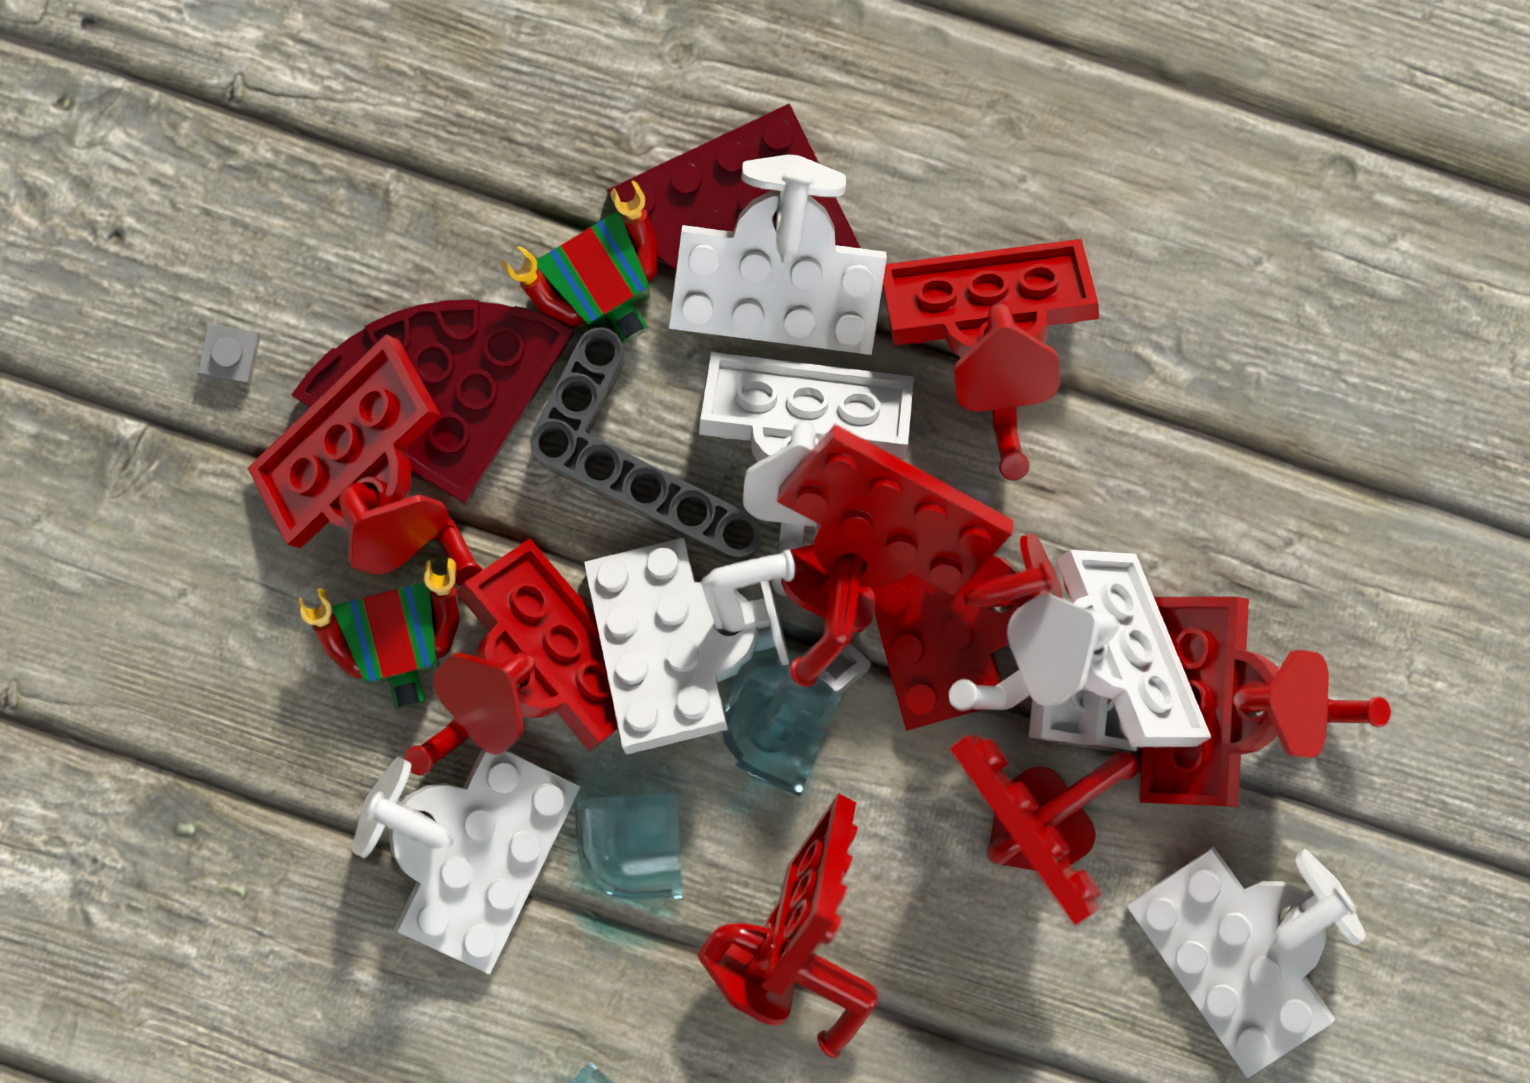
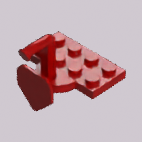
[882,239,1099,481]
[247,335,483,586]
[776,424,1014,687]
[863,533,1062,731]
[404,538,619,776]
[1139,596,1391,807]
[949,735,1140,926]
[697,793,878,1059]

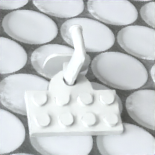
[669,155,887,355]
[699,352,914,596]
[584,537,794,755]
[949,550,1211,747]
[351,749,581,975]
[1127,846,1366,1078]

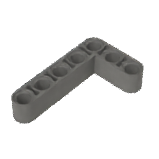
[530,327,762,562]

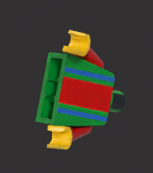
[501,181,658,344]
[298,558,461,709]

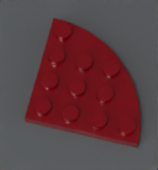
[606,103,861,272]
[291,299,575,505]

